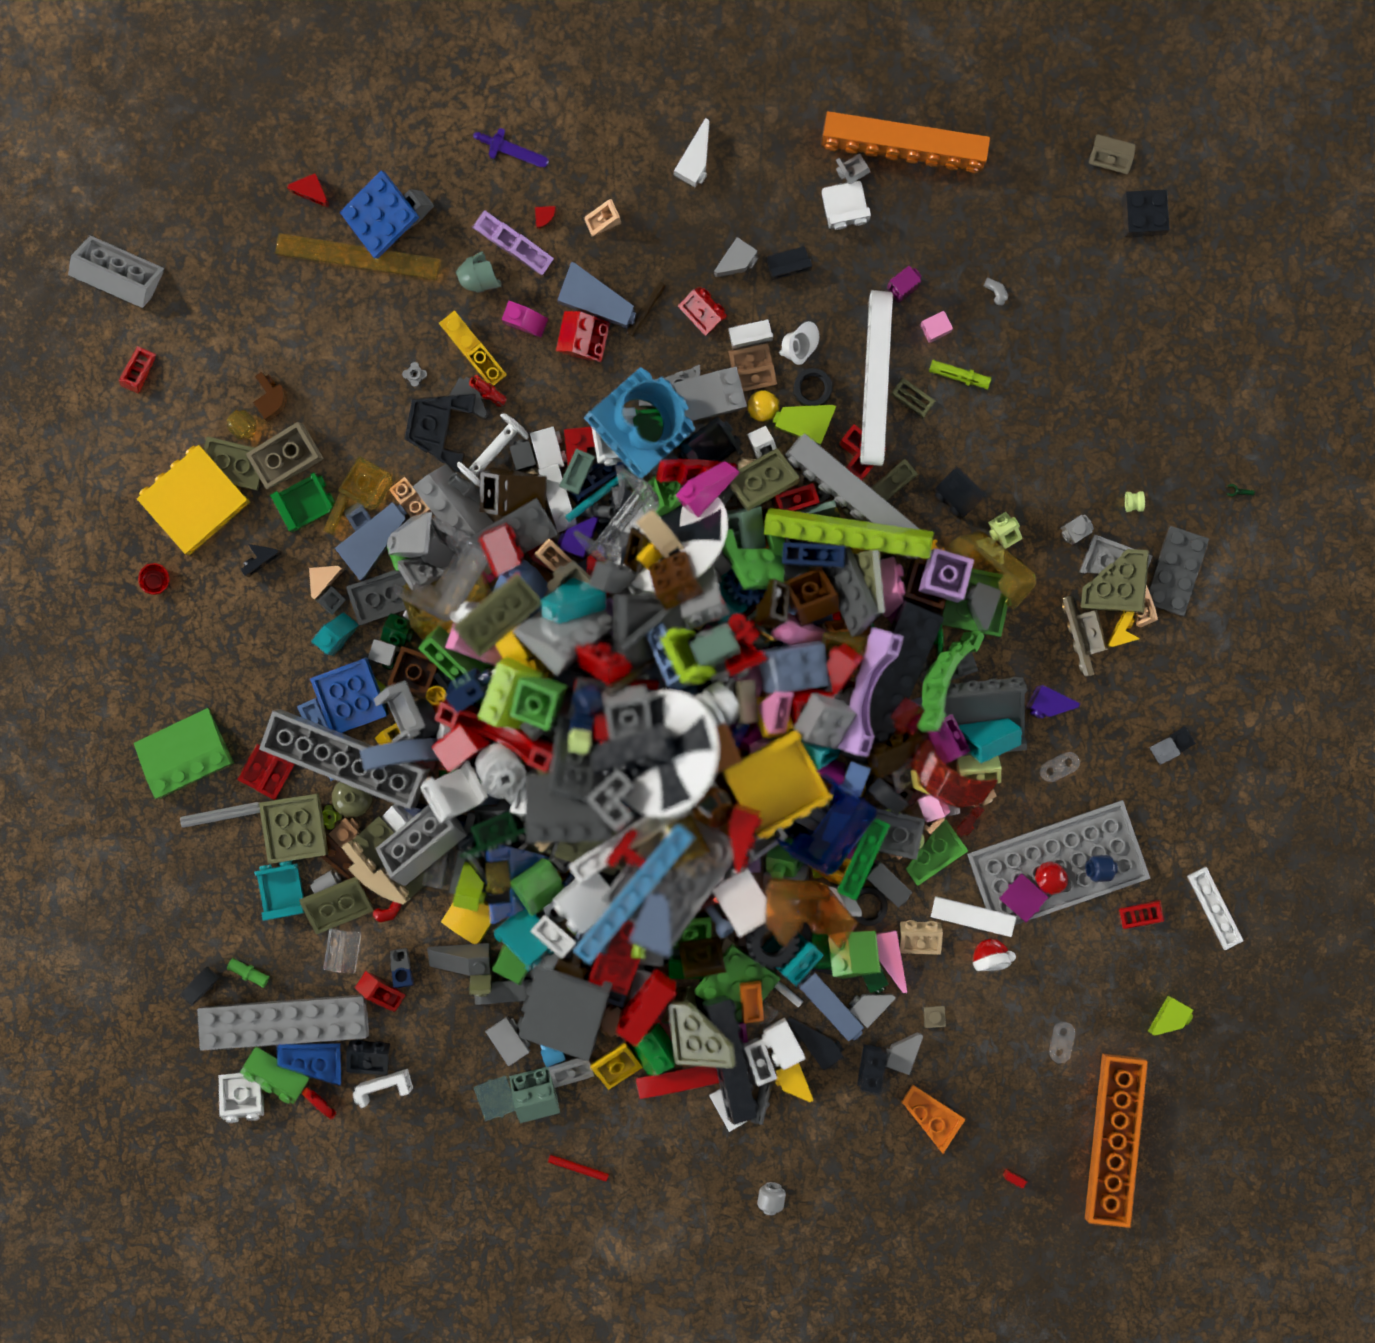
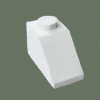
[747,426,776,459]

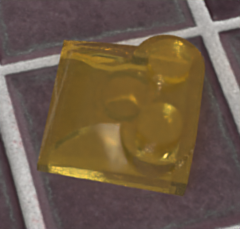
[338,456,393,510]

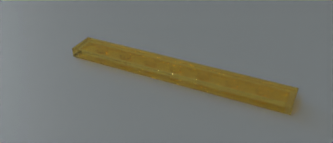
[275,233,440,280]

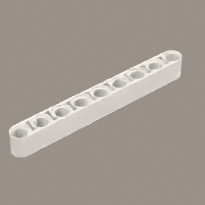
[860,290,893,466]

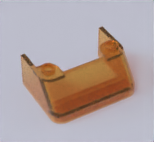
[765,878,858,948]

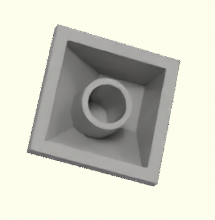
[387,512,432,558]

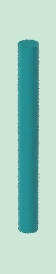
[565,468,632,522]

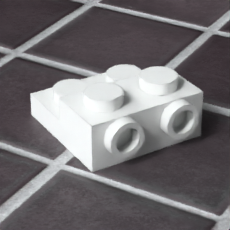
[219,1073,264,1123]

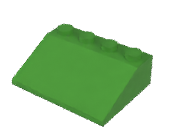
[134,708,235,799]

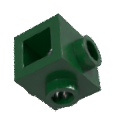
[380,613,414,648]

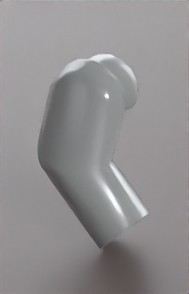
[983,277,1008,305]

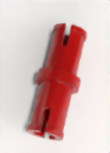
[469,375,506,407]

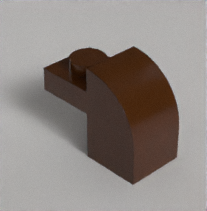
[253,372,287,422]

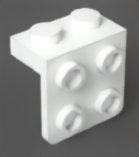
[822,181,871,230]

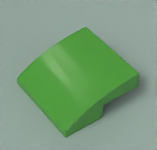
[642,475,685,517]

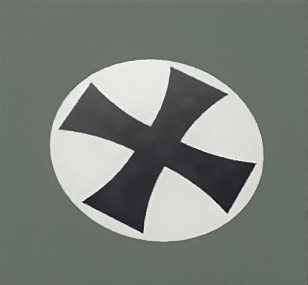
[615,497,728,592]
[614,690,718,817]

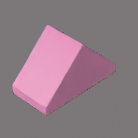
[758,692,793,733]

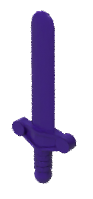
[473,128,548,167]

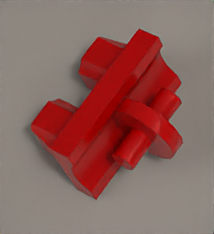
[728,613,761,645]

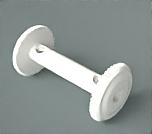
[457,413,529,487]

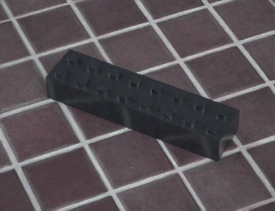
[840,599,944,765]

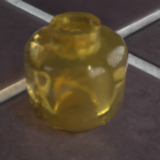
[226,409,257,440]

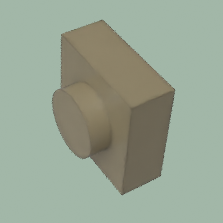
[923,1005,946,1028]

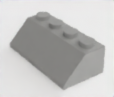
[68,236,164,308]
[413,464,493,553]
[375,804,467,887]

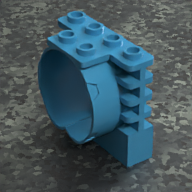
[584,367,695,480]

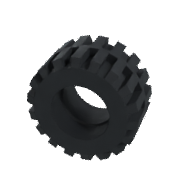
[746,914,799,969]

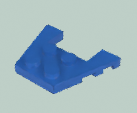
[486,844,549,924]

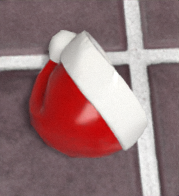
[973,938,1016,971]

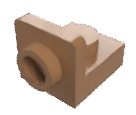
[329,817,361,848]

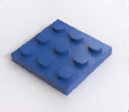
[340,170,419,259]
[310,657,389,733]

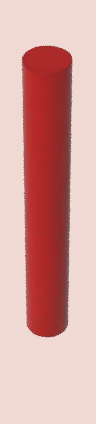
[548,1154,609,1182]

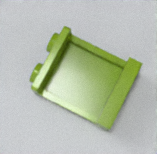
[660,628,717,684]

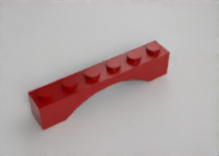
[435,699,554,773]

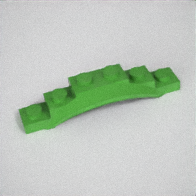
[918,631,985,731]

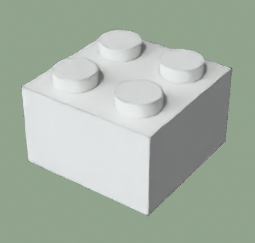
[761,1017,806,1070]

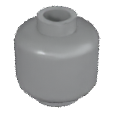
[757,1182,786,1215]

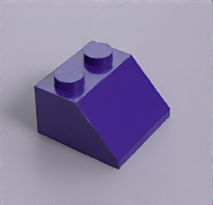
[558,517,598,560]
[1026,685,1080,719]

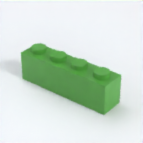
[418,625,490,705]

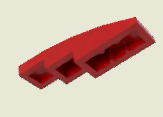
[655,459,738,485]
[636,1066,719,1099]

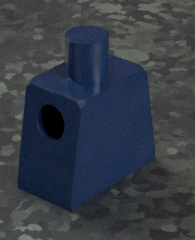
[445,668,493,713]

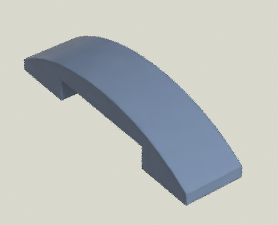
[360,738,440,771]

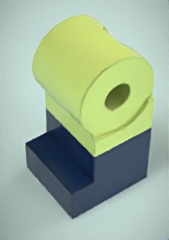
[568,711,594,755]

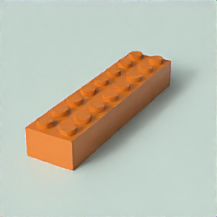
[821,111,990,173]
[1085,1053,1148,1228]

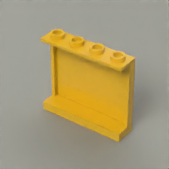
[137,445,250,556]
[721,730,833,839]

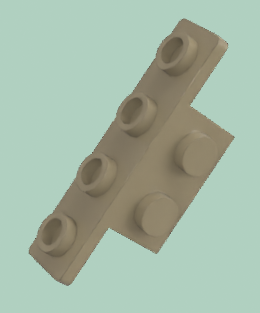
[1062,596,1108,677]

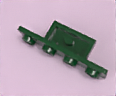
[459,811,526,860]

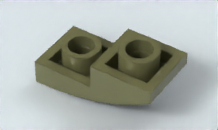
[469,967,493,997]

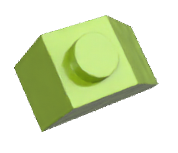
[453,861,486,912]
[1148,996,1193,1036]

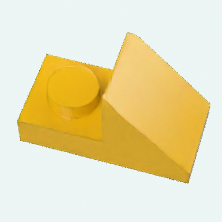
[1107,611,1140,648]

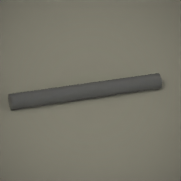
[618,605,680,653]

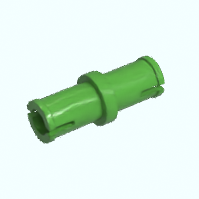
[227,958,270,988]

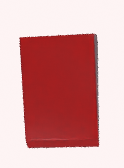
[287,173,329,208]

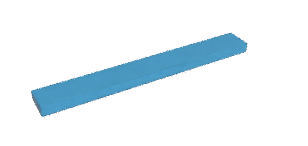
[573,824,694,964]

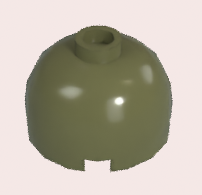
[332,781,373,818]

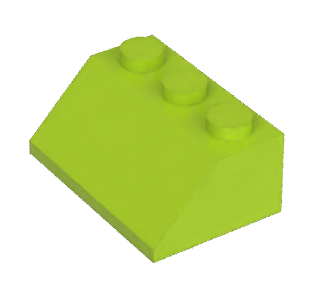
[478,657,544,730]

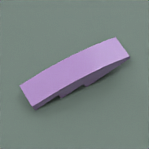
[472,210,554,275]

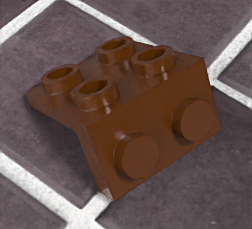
[649,551,704,610]

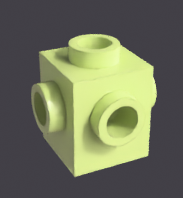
[988,512,1023,549]

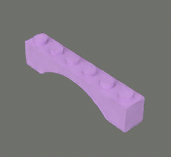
[838,628,903,757]

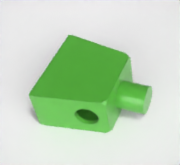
[766,838,808,881]

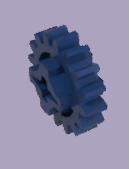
[723,568,767,608]

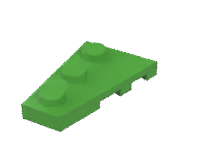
[906,817,968,886]

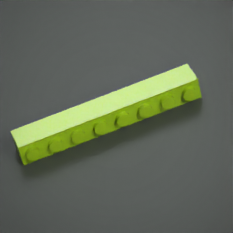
[764,508,934,558]

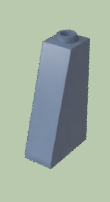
[557,262,636,328]
[335,502,407,581]
[798,971,864,1041]

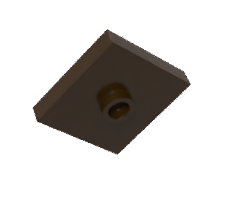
[678,937,726,979]

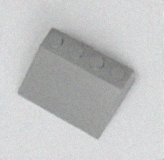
[512,609,613,675]

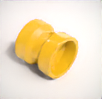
[426,686,446,713]

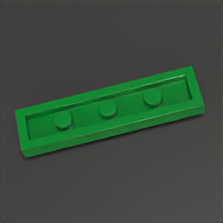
[837,816,890,901]

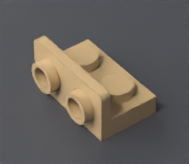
[899,920,943,955]

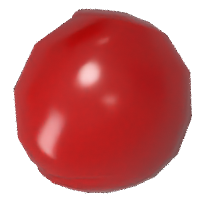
[138,563,170,595]
[1035,861,1069,895]

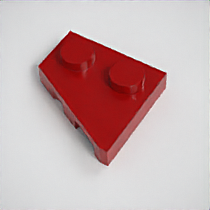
[724,638,767,676]

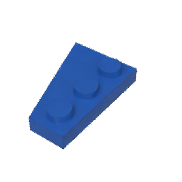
[277,1044,341,1086]

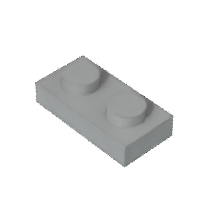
[549,1058,594,1088]

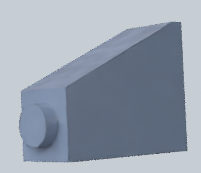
[629,892,671,958]

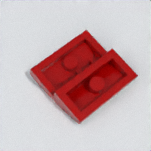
[237,743,295,800]

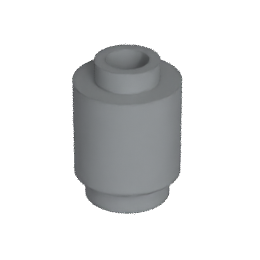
[310,871,343,893]

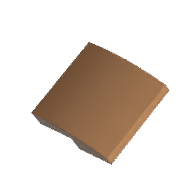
[728,342,777,392]

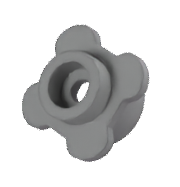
[402,362,427,387]

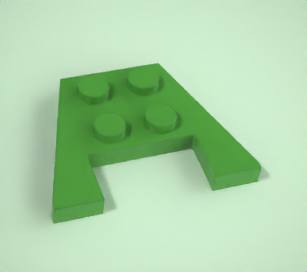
[721,529,785,589]

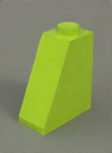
[773,405,836,446]

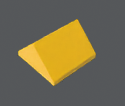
[590,1040,643,1090]

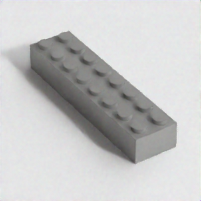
[784,434,920,560]
[259,709,430,809]
[197,995,369,1050]

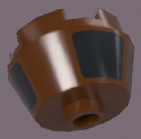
[692,786,734,829]

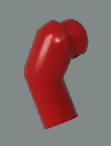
[373,901,403,923]

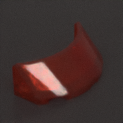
[911,739,999,808]

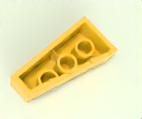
[495,624,554,680]

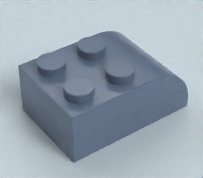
[758,641,829,693]

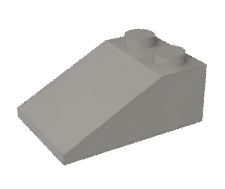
[672,367,747,421]

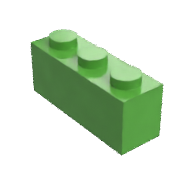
[240,1047,309,1104]

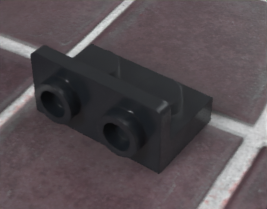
[346,1040,390,1075]

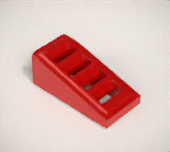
[119,346,156,394]
[1119,900,1165,929]

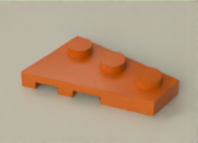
[901,1084,965,1154]

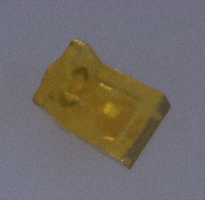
[486,862,511,895]

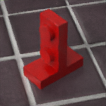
[604,828,646,869]

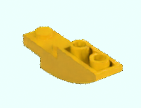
[439,310,507,385]

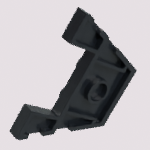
[404,394,476,472]

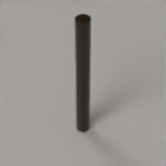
[605,657,658,696]

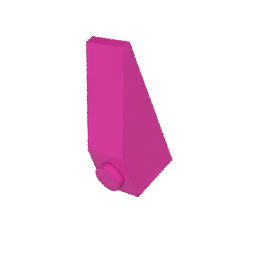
[675,462,740,518]

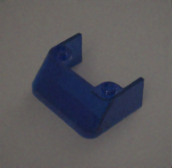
[776,773,877,875]

